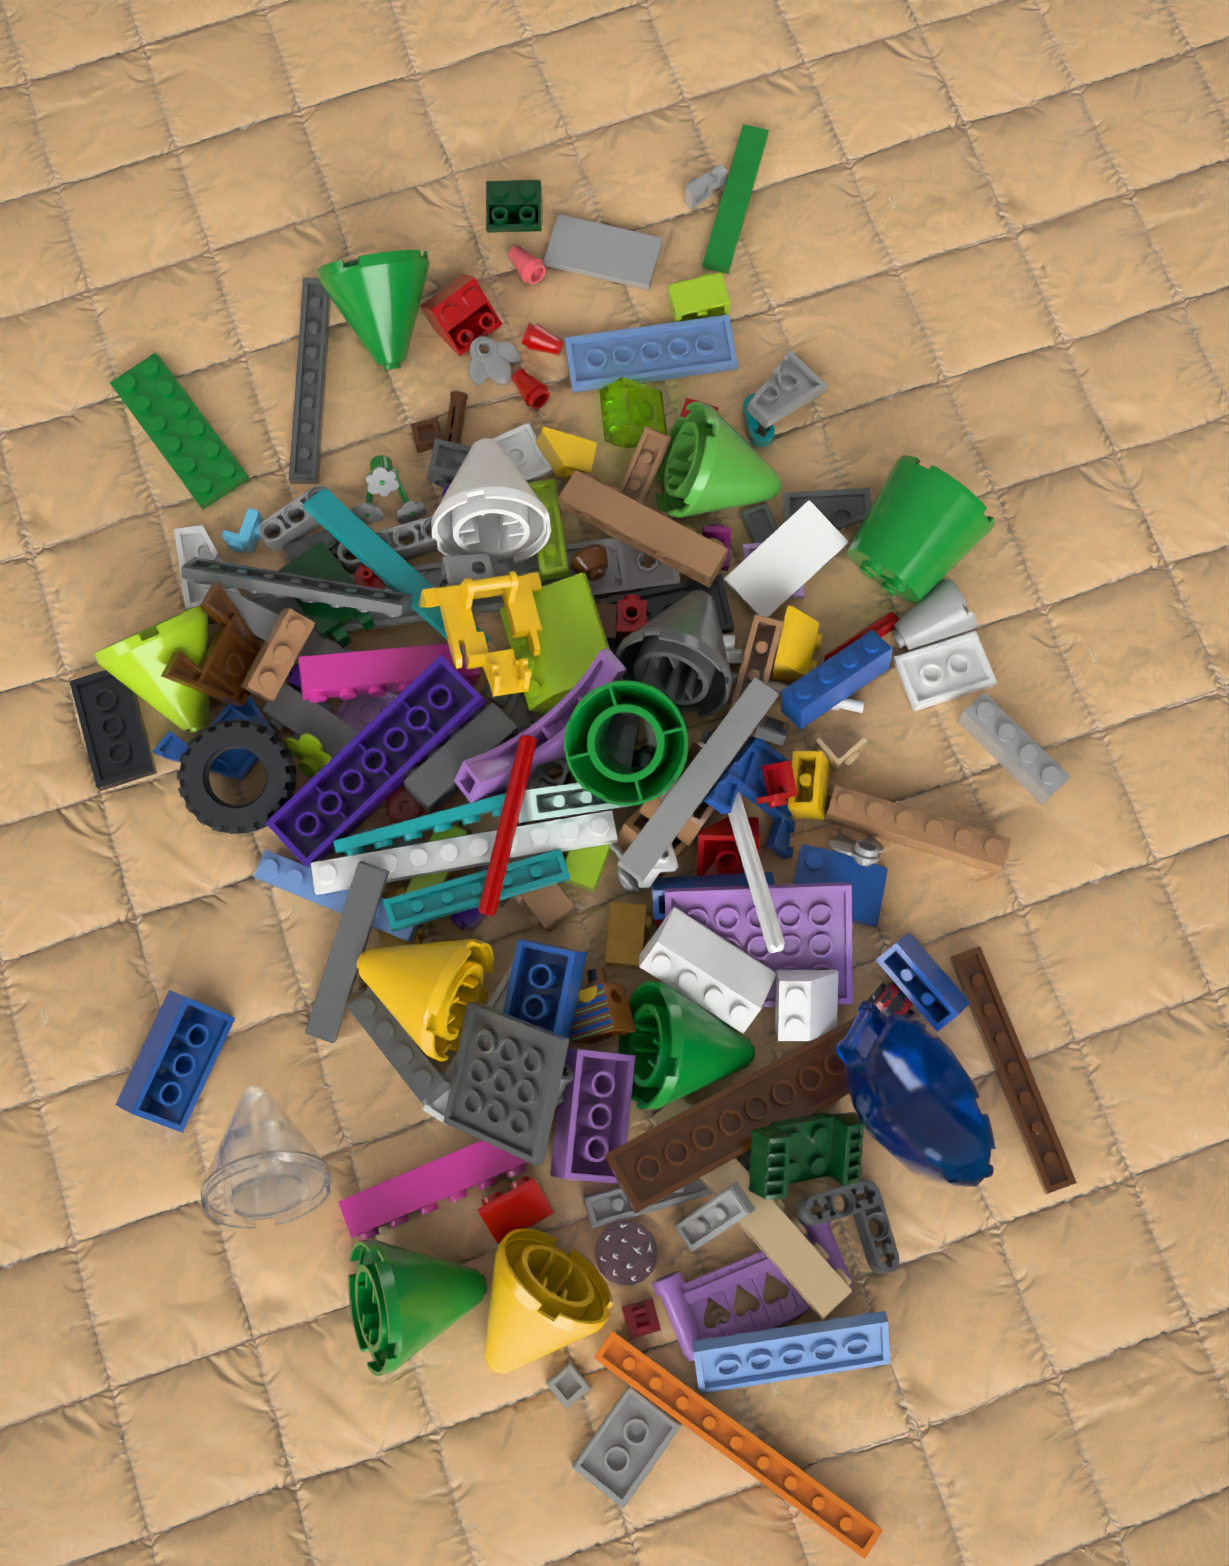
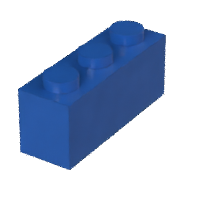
[876,932,971,1032]

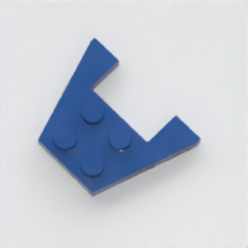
[153,697,277,781]
[703,737,795,859]

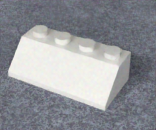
[639,906,776,1033]

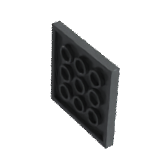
[443,1002,570,1165]

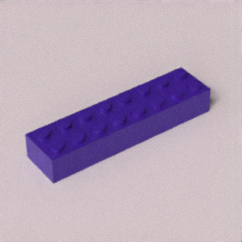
[265,655,488,868]

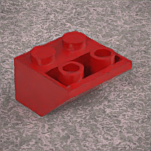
[420,274,502,356]
[477,1175,556,1244]

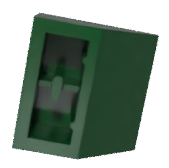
[486,180,543,233]

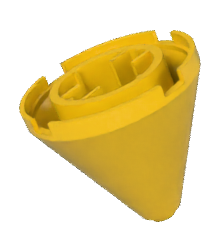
[357,939,494,1061]
[484,1229,613,1373]

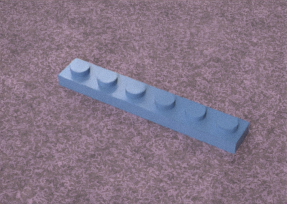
[254,850,419,942]

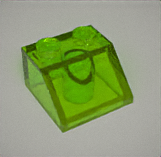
[599,377,667,448]

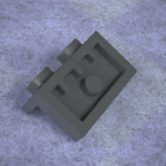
[427,438,471,487]

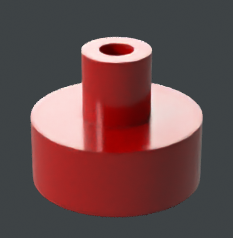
[354,565,384,589]

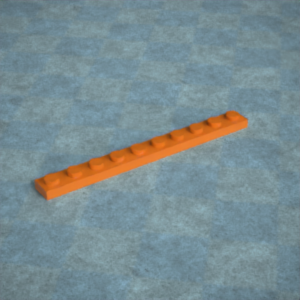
[594,1330,883,1559]

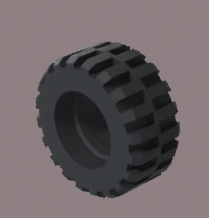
[177,719,297,834]

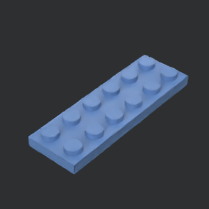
[565,315,738,393]
[692,1311,890,1394]

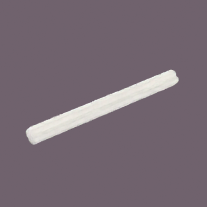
[728,791,785,953]

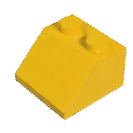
[771,605,823,683]

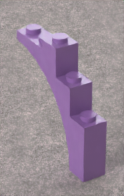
[454,648,627,803]

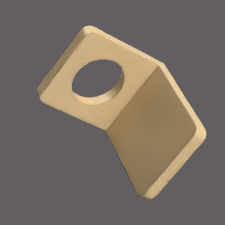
[813,737,868,772]

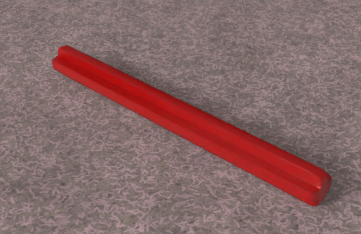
[478,735,537,916]

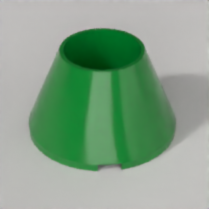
[564,680,689,806]

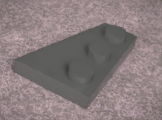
[783,488,871,531]

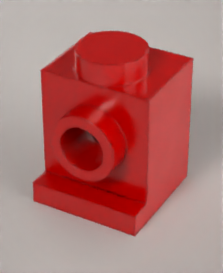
[616,594,647,641]

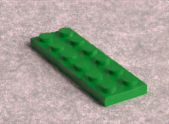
[109,352,249,510]

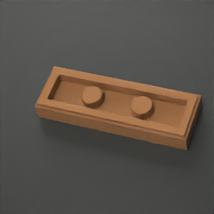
[619,426,673,502]

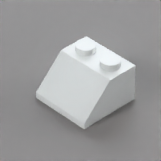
[775,970,838,1041]

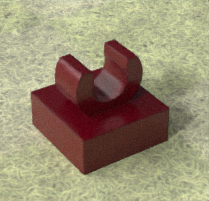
[622,1298,661,1340]

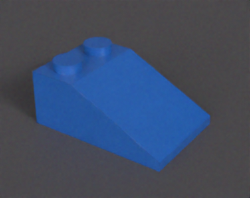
[793,844,888,928]

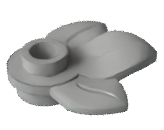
[468,336,521,386]
[827,833,884,866]
[609,843,641,893]

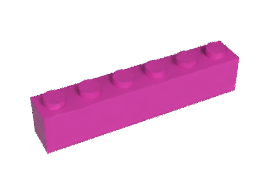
[298,643,481,703]
[338,1140,530,1241]

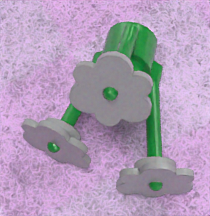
[352,455,427,524]

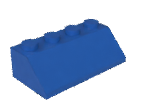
[115,990,235,1133]

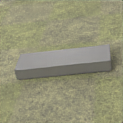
[674,1182,755,1252]

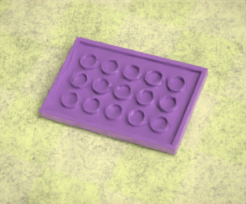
[665,882,853,1008]

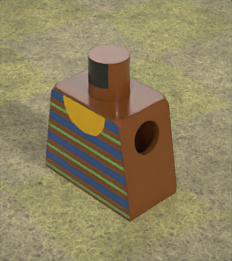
[571,968,635,1044]

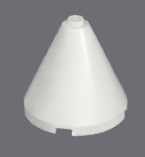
[431,438,551,565]

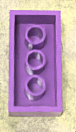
[550,1049,635,1183]

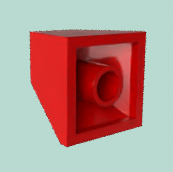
[697,816,760,876]

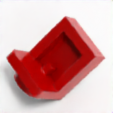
[756,760,798,808]

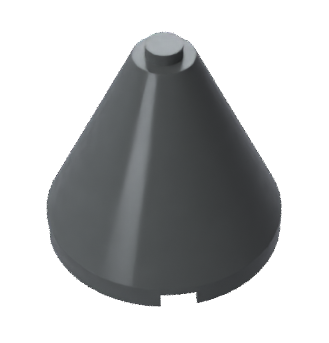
[615,590,732,718]

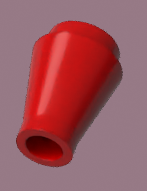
[521,323,565,356]
[512,369,550,409]

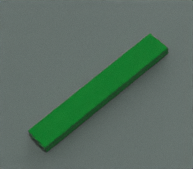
[702,124,769,274]

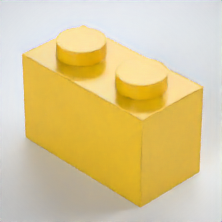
[788,751,830,820]

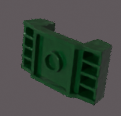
[748,1112,865,1200]

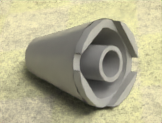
[892,577,978,650]

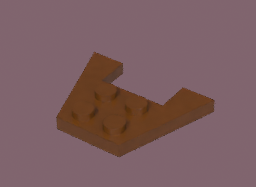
[161,582,261,707]

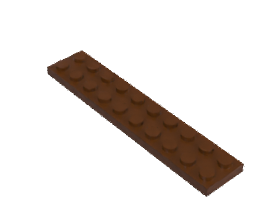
[604,1009,904,1214]

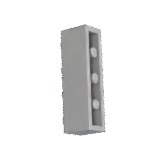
[957,692,1071,805]

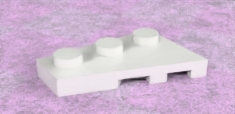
[174,525,241,610]

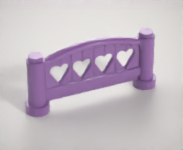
[651,1210,854,1361]

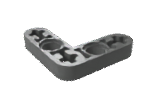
[797,1180,900,1274]

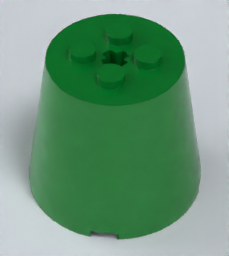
[847,455,995,603]

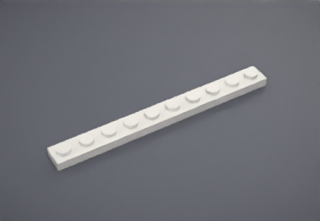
[311,810,617,895]

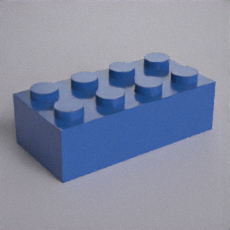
[503,939,587,1045]

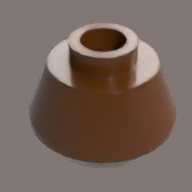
[570,544,608,582]

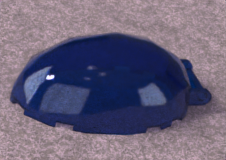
[835,1001,996,1187]

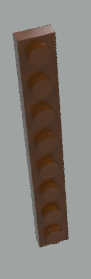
[950,946,1077,1194]

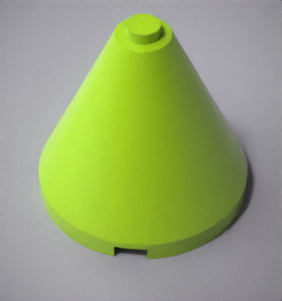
[93,605,210,733]

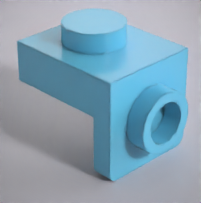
[221,508,264,553]

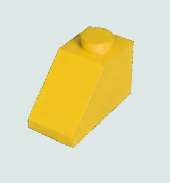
[535,426,597,481]

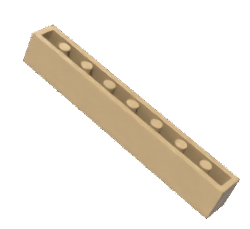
[651,1097,852,1320]

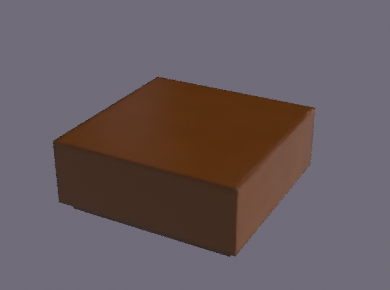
[410,418,443,453]

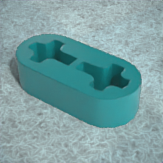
[743,393,775,447]

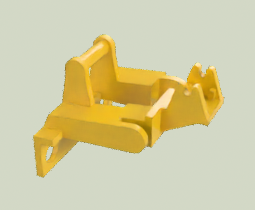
[419,571,542,697]

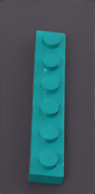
[333,793,506,857]
[383,849,570,932]

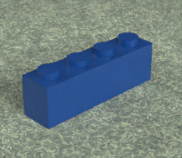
[781,630,892,730]
[652,872,775,919]

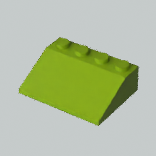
[500,573,610,715]

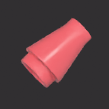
[508,245,546,284]

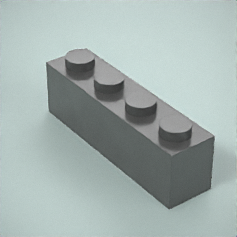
[262,683,360,757]
[404,702,518,814]
[347,988,451,1105]

